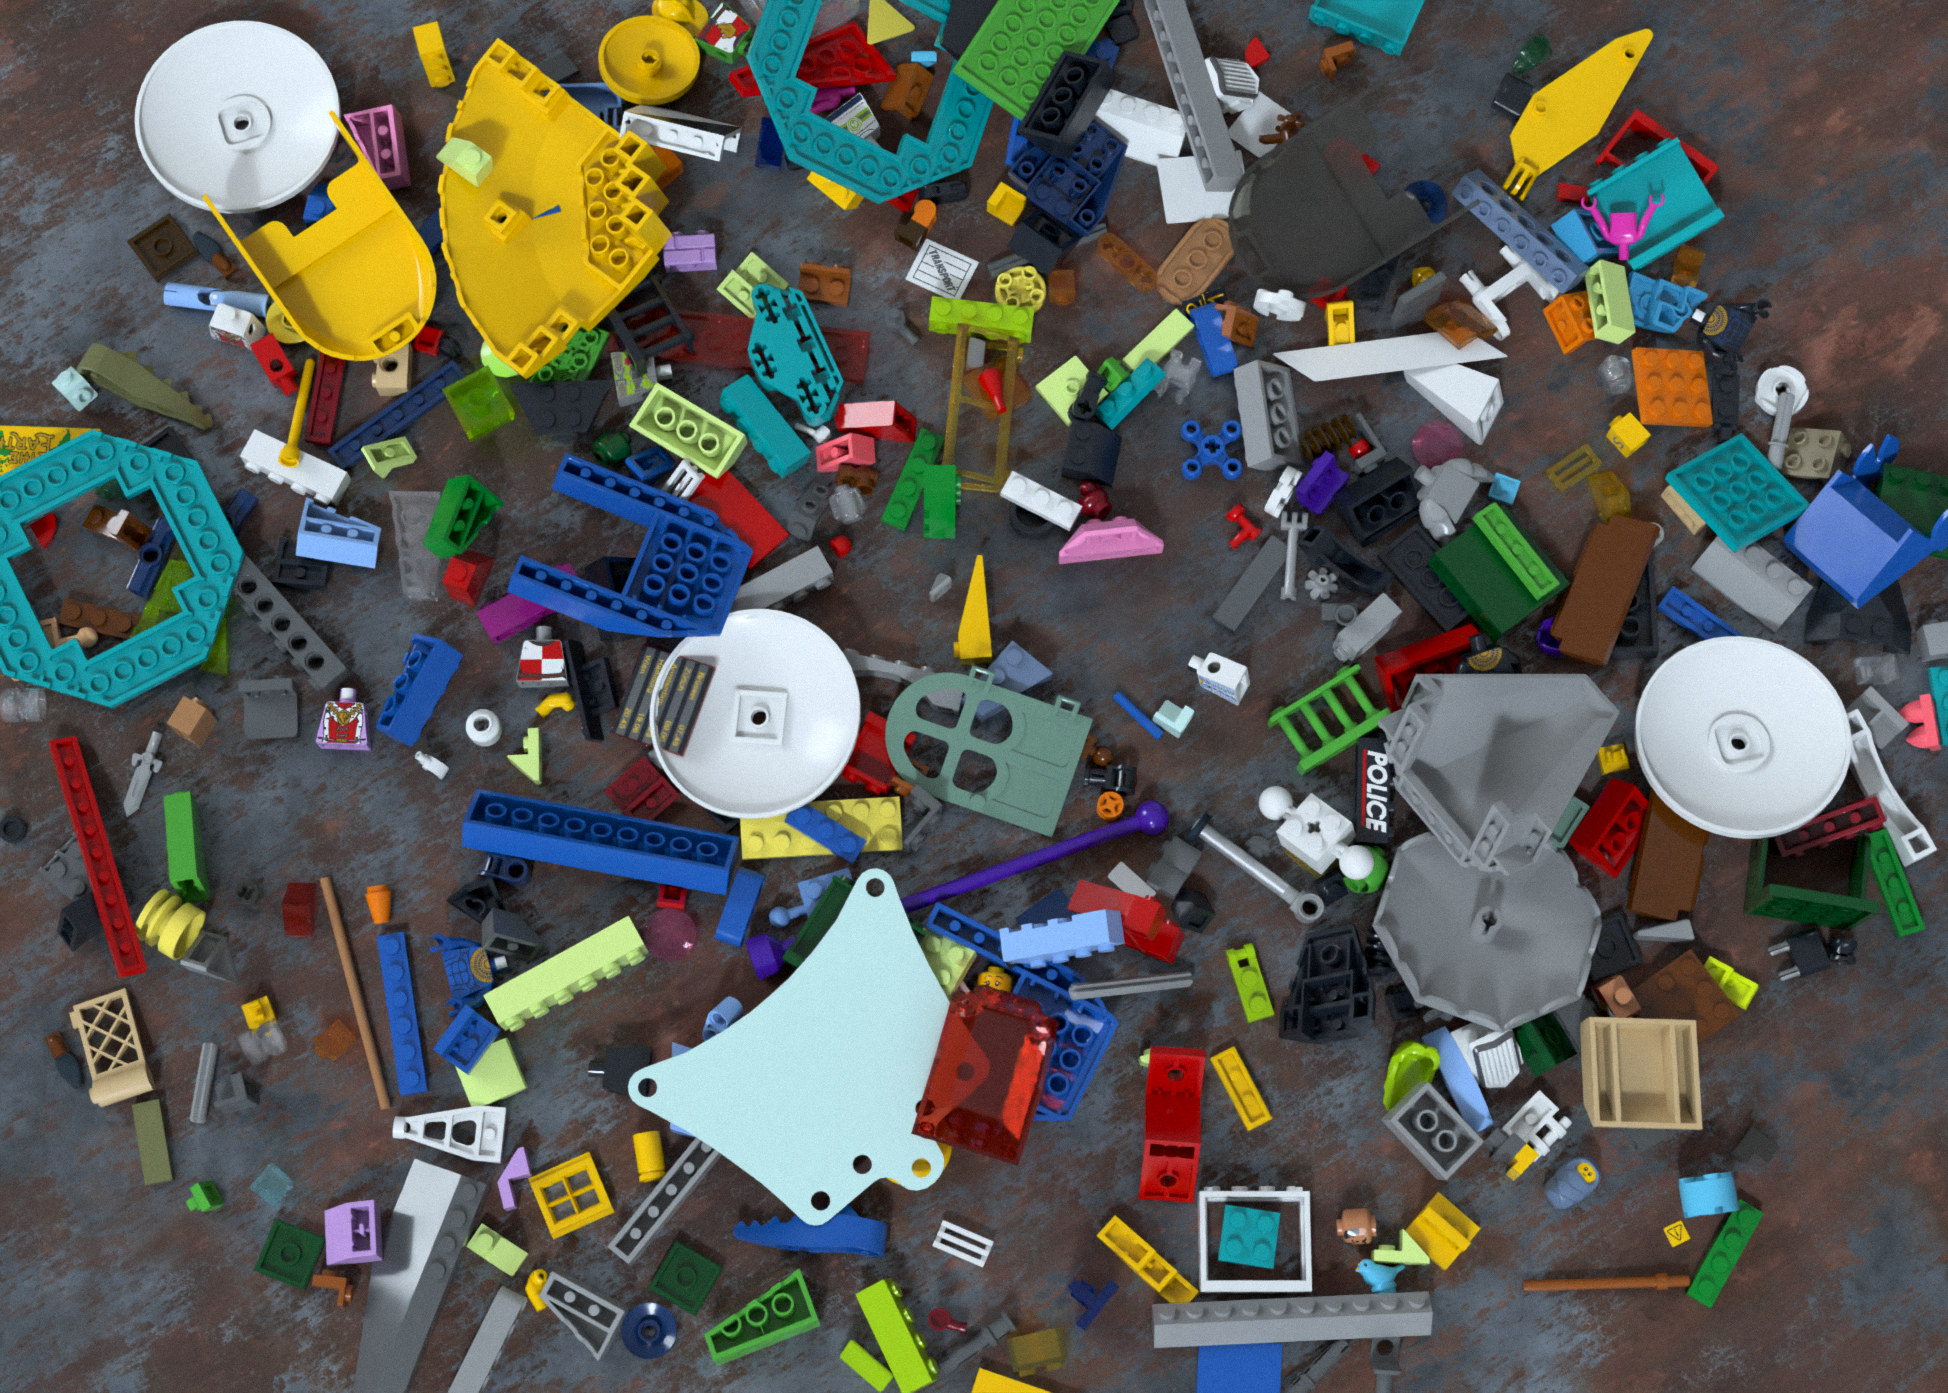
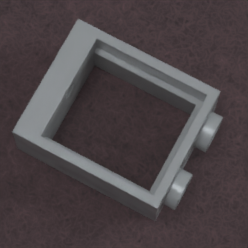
[1332,593,1402,666]

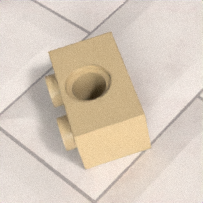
[372,342,413,396]

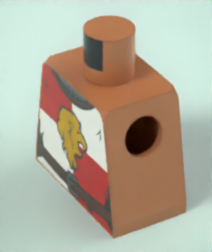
[1587,975,1641,1018]

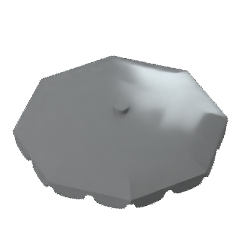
[1372,831,1602,1033]

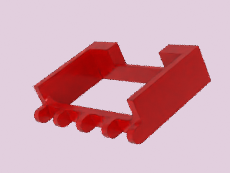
[1595,109,1720,188]

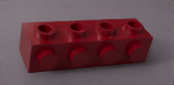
[1774,792,1888,859]

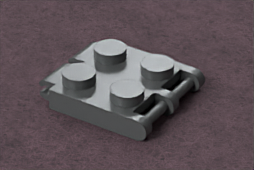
[38,831,92,902]

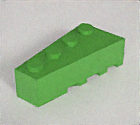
[704,1268,821,1366]

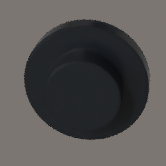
[436,336,462,359]

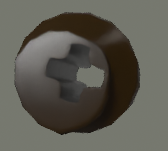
[1298,414,1356,463]

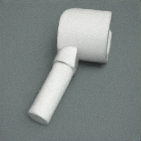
[794,423,832,444]

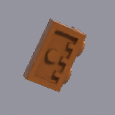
[798,261,852,307]
[1214,301,1259,347]

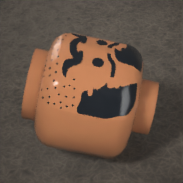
[1337,1208,1377,1245]

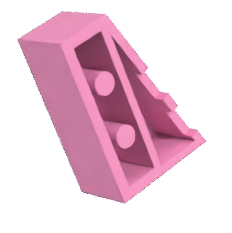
[344,104,411,190]

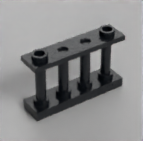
[604,269,696,377]

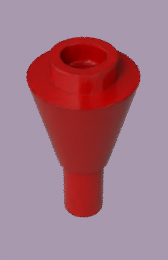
[977,368,1007,414]

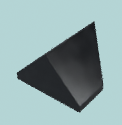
[446,875,506,925]

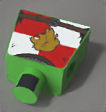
[695,2,753,64]

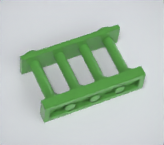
[1267,664,1391,776]

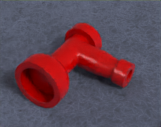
[1225,503,1263,550]

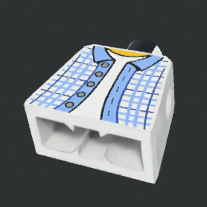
[1187,652,1250,706]

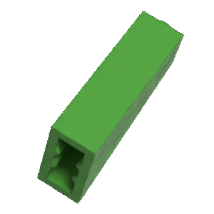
[164,791,210,904]

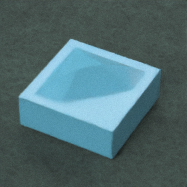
[911,51,937,68]
[1487,472,1521,507]

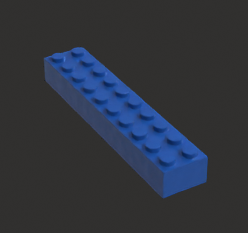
[462,789,739,895]

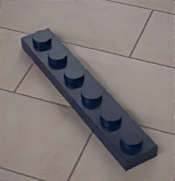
[327,360,469,471]

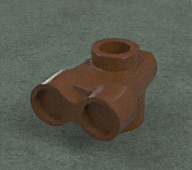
[835,465,878,496]

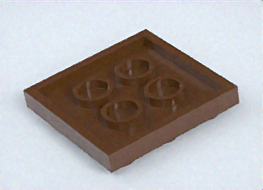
[1631,949,1741,1045]

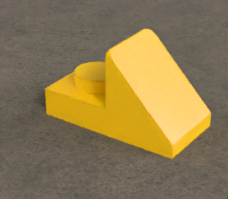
[1324,301,1355,346]

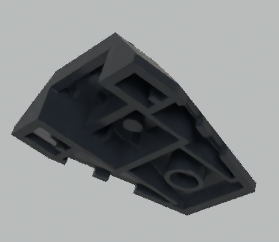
[1804,579,1912,655]
[1278,924,1376,1044]

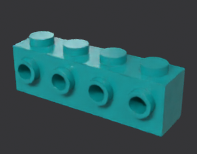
[719,374,811,479]

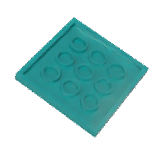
[1665,433,1810,553]

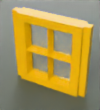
[528,1152,615,1239]

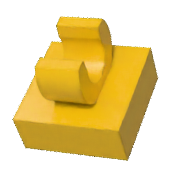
[1597,743,1630,776]
[241,995,278,1032]

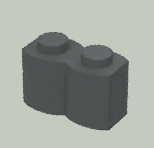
[1145,836,1203,901]

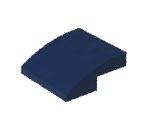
[1015,887,1077,926]

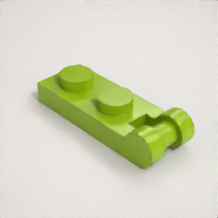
[1225,943,1274,1023]

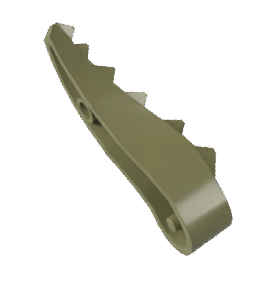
[76,343,213,431]

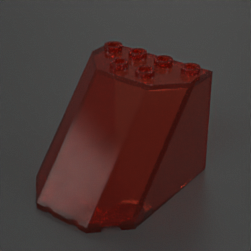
[911,984,1058,1166]

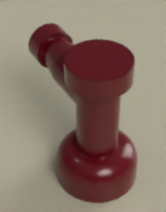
[928,1308,967,1334]

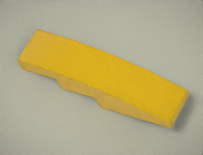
[1097,1215,1200,1303]

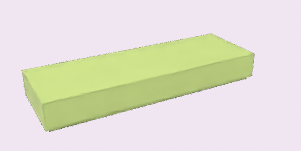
[1122,309,1194,372]

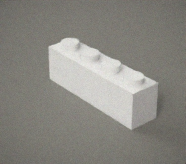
[240,429,351,507]

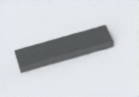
[1212,535,1287,633]

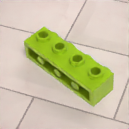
[929,296,1035,343]
[855,1278,939,1393]

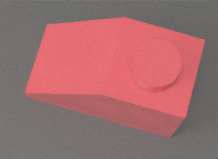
[816,433,876,472]

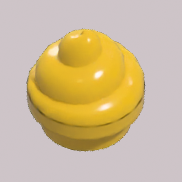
[1412,267,1435,287]

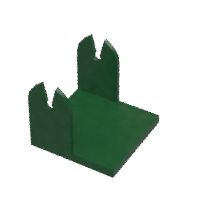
[1743,833,1880,931]

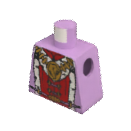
[316,688,371,751]

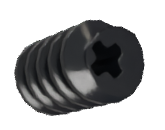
[1364,919,1397,978]

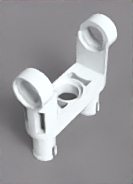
[1459,245,1563,341]

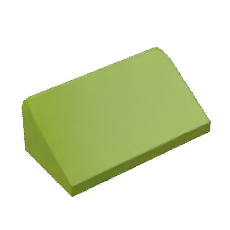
[840,1340,894,1392]

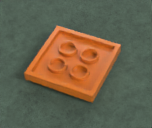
[1631,347,1713,427]

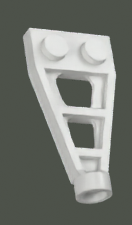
[393,1106,507,1163]

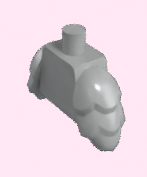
[1414,458,1494,546]

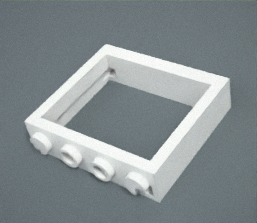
[1198,1186,1312,1293]

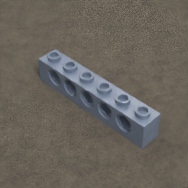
[1451,168,1590,294]

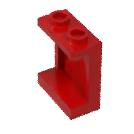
[842,711,917,796]

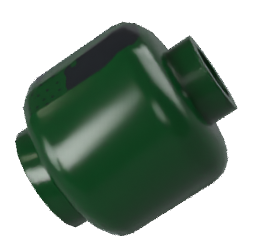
[592,429,631,468]

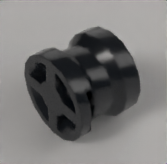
[1829,938,1857,965]

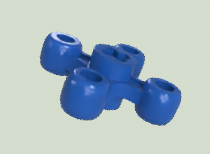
[1180,419,1243,481]

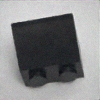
[1007,208,1082,275]
[1061,419,1122,487]

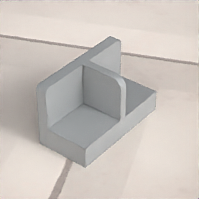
[1845,686,1909,750]

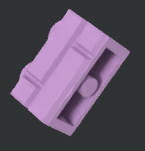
[663,230,717,273]

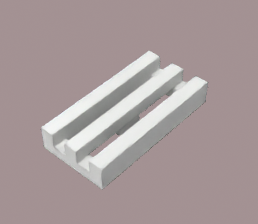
[661,458,705,501]
[932,1220,994,1268]

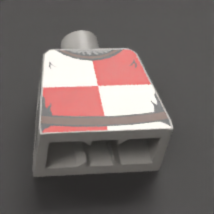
[516,626,570,688]

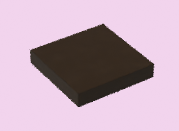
[127,213,199,283]

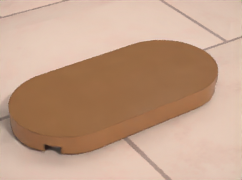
[1156,217,1237,306]

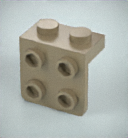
[1780,427,1851,486]

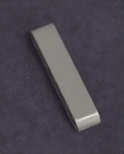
[448,1286,528,1393]

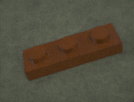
[57,598,143,641]

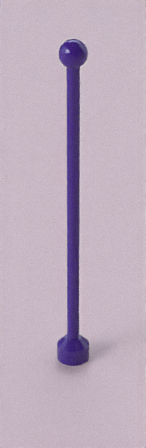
[745,800,1169,981]

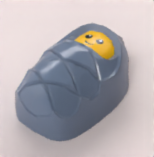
[1543,1156,1602,1210]

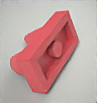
[1898,694,1942,751]

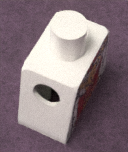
[209,303,267,351]

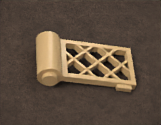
[69,988,155,1107]

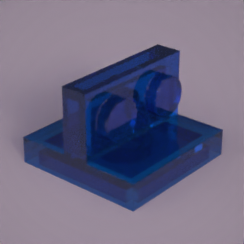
[1066,1279,1119,1334]

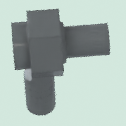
[884,308,921,347]

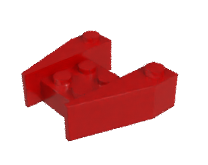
[1067,880,1185,965]

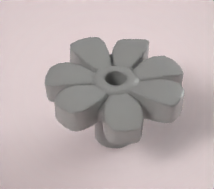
[1304,567,1338,600]

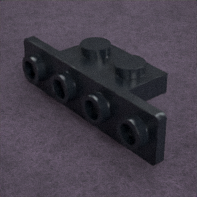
[563,639,620,743]

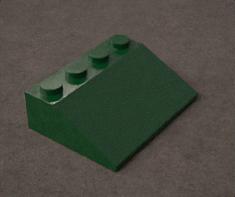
[1874,463,1948,560]

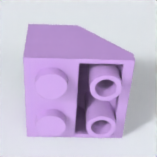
[325,1200,383,1266]

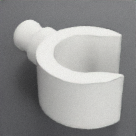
[415,751,449,780]

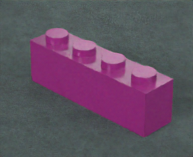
[476,562,577,646]

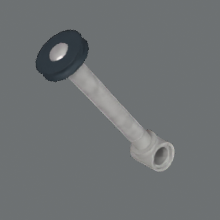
[1185,810,1324,924]

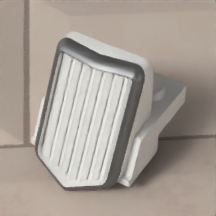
[1205,57,1260,115]
[1451,1022,1524,1088]

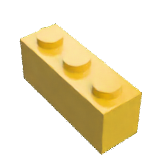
[412,21,456,87]

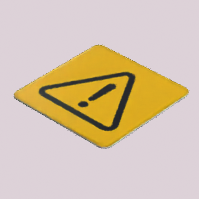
[1663,1220,1690,1247]

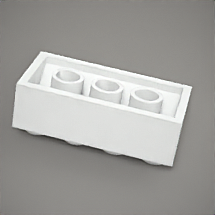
[1094,89,1187,166]

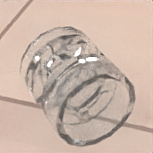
[0,687,47,723]
[238,1018,289,1067]

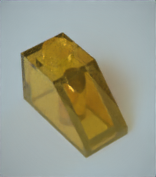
[1586,470,1632,525]

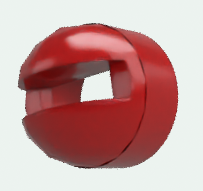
[1348,438,1371,460]
[829,535,852,559]

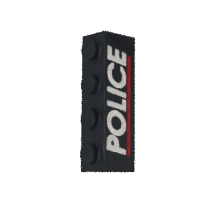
[1353,737,1394,849]

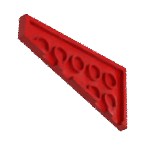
[729,21,897,97]

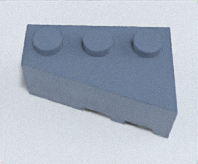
[961,640,1053,723]

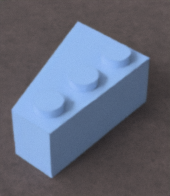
[296,497,381,568]

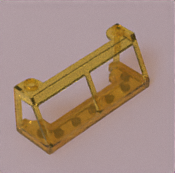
[942,323,1024,493]

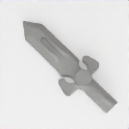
[123,731,163,817]

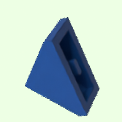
[625,446,675,486]

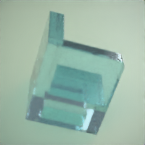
[249,1162,296,1207]

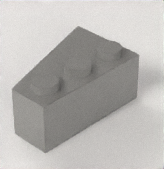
[539,1269,631,1361]

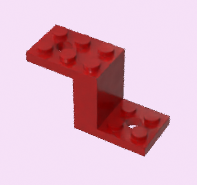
[1139,1046,1206,1203]

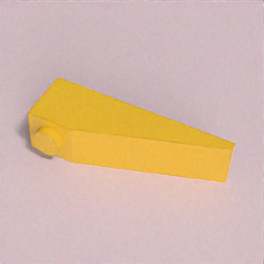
[953,555,992,666]

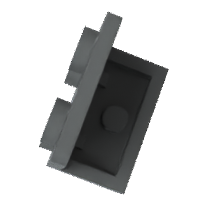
[238,675,299,740]

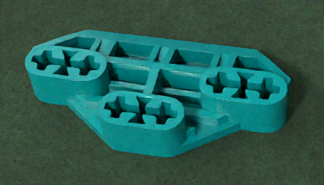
[748,284,844,426]

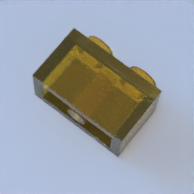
[1006,1327,1068,1377]

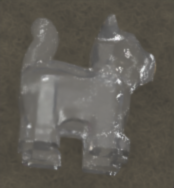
[1153,348,1202,404]

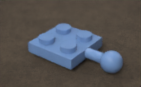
[769,868,853,928]

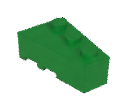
[422,474,505,559]

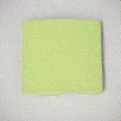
[717,252,791,322]
[455,1038,528,1107]

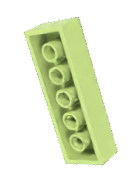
[483,916,649,1032]

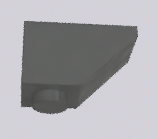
[481,908,543,961]

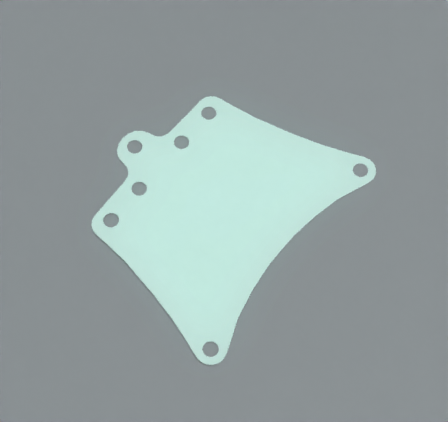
[628,868,990,1226]

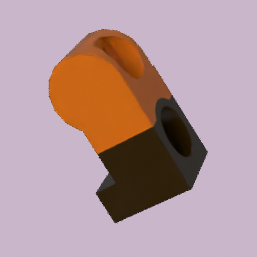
[894,200,936,252]

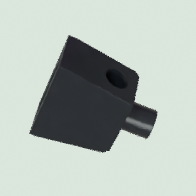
[588,1046,653,1097]

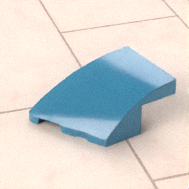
[1627,271,1708,334]

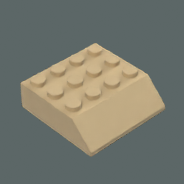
[1580,1017,1703,1130]

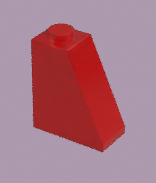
[835,401,917,443]
[442,550,495,607]

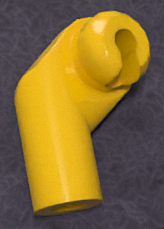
[525,1269,548,1312]

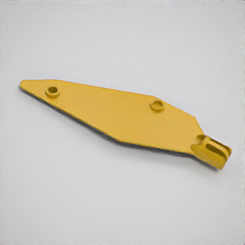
[1501,29,1653,202]

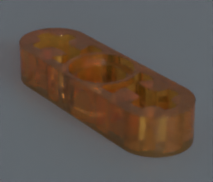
[1097,233,1157,293]

